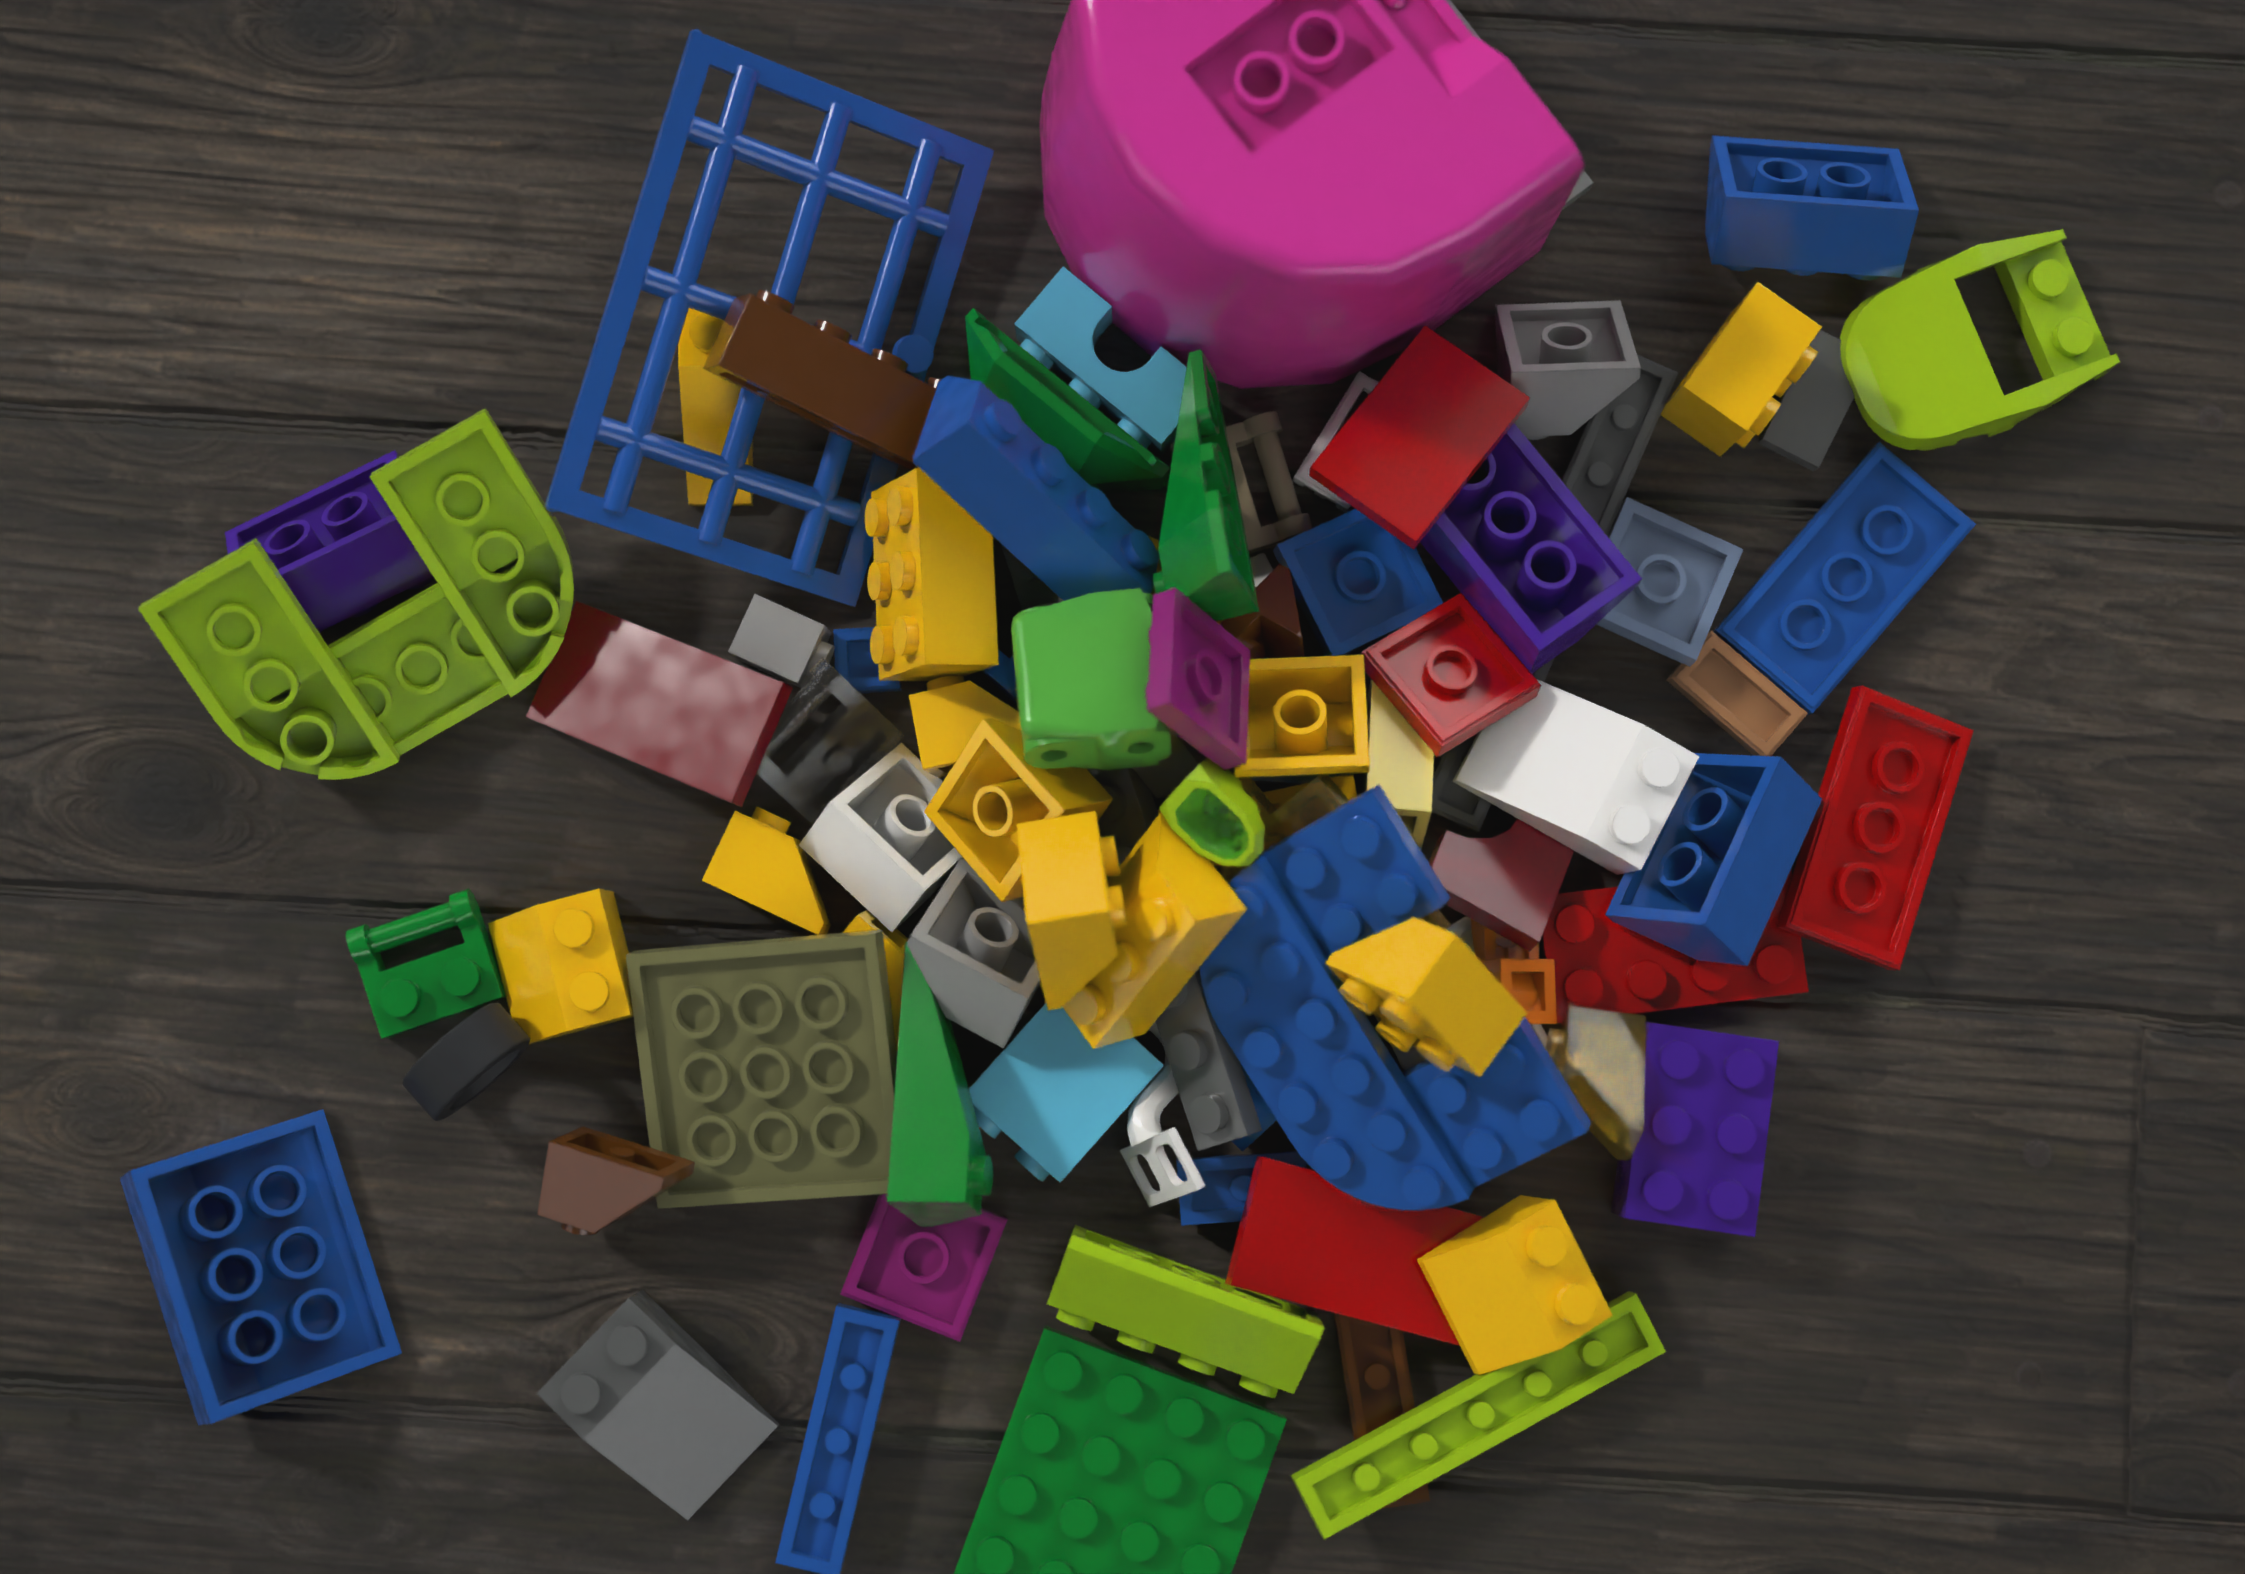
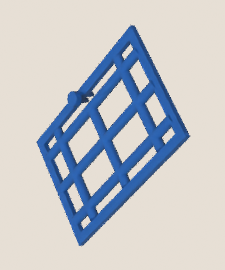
[544,29,994,607]

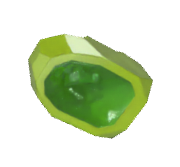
[1159,758,1265,866]

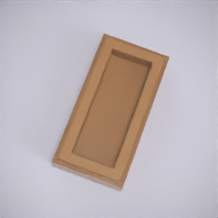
[1666,630,1808,756]

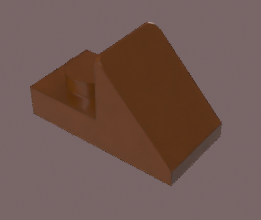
[1220,564,1304,659]

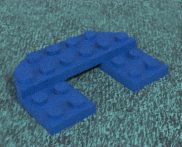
[1200,784,1591,1210]

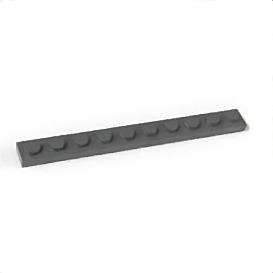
[1000,543,1262,1151]

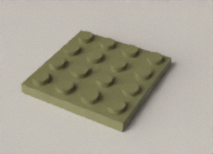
[626,930,897,1209]

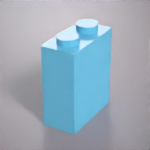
[969,1003,1164,1183]

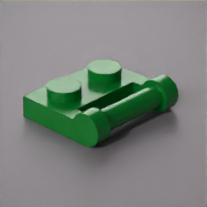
[346,888,506,1039]

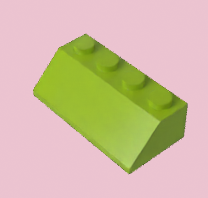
[1047,1225,1324,1398]

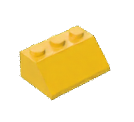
[1063,812,1247,1049]

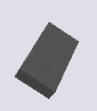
[1758,330,1855,472]

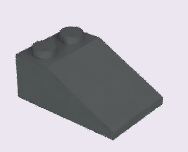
[536,1289,779,1520]

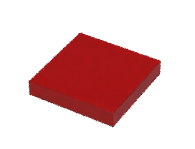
[1361,593,1542,758]

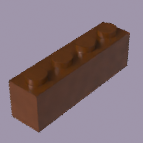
[703,290,941,471]

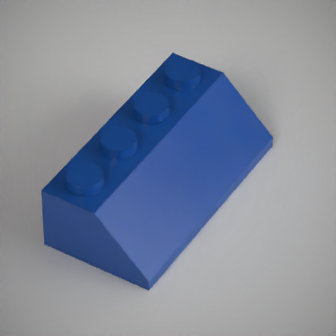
[912,376,1160,601]

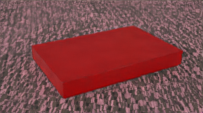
[1309,325,1530,550]

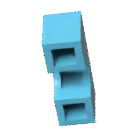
[1014,266,1187,457]

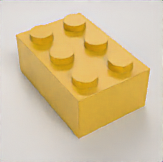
[865,468,999,681]

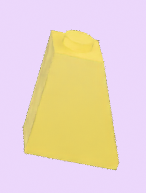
[1358,679,1434,850]

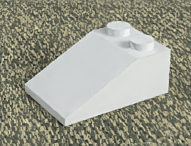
[1452,679,1699,875]

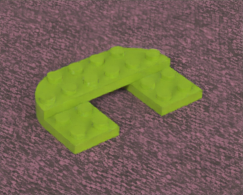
[138,408,574,780]

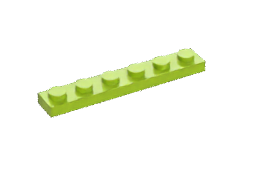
[1290,1291,1666,1539]

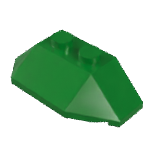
[965,308,1170,494]

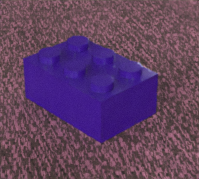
[1611,1022,1779,1237]

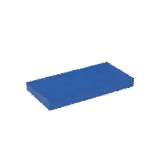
[1713,442,1976,715]

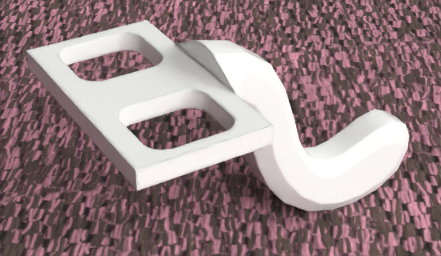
[1120,1021,1206,1207]

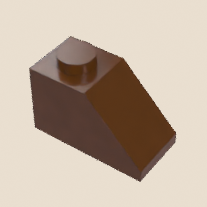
[537,1126,695,1235]

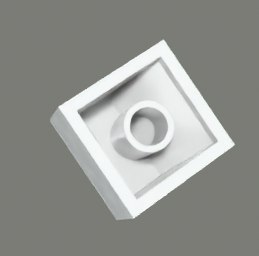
[799,743,965,932]

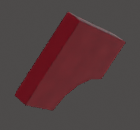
[1428,818,1574,951]

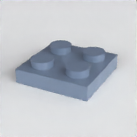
[1596,497,1743,667]

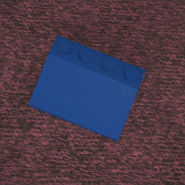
[120,1109,402,1425]

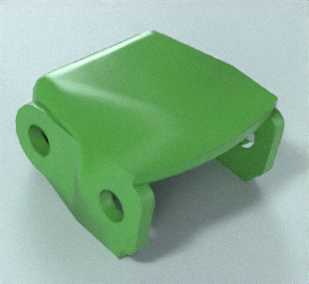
[1011,588,1171,770]

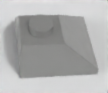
[1495,301,1641,440]

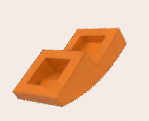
[1471,919,1557,1024]

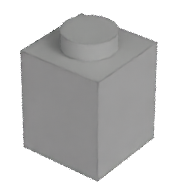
[728,594,835,690]

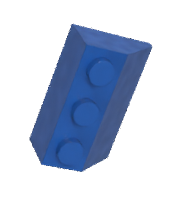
[1705,136,1919,280]
[1605,753,1822,966]

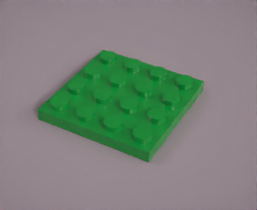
[954,1325,1287,1574]

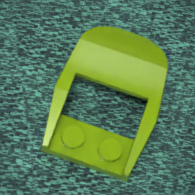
[1840,229,2120,451]

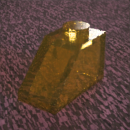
[1545,1005,1646,1161]

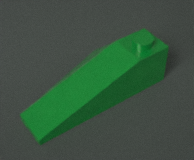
[1153,349,1260,622]
[887,942,993,1227]

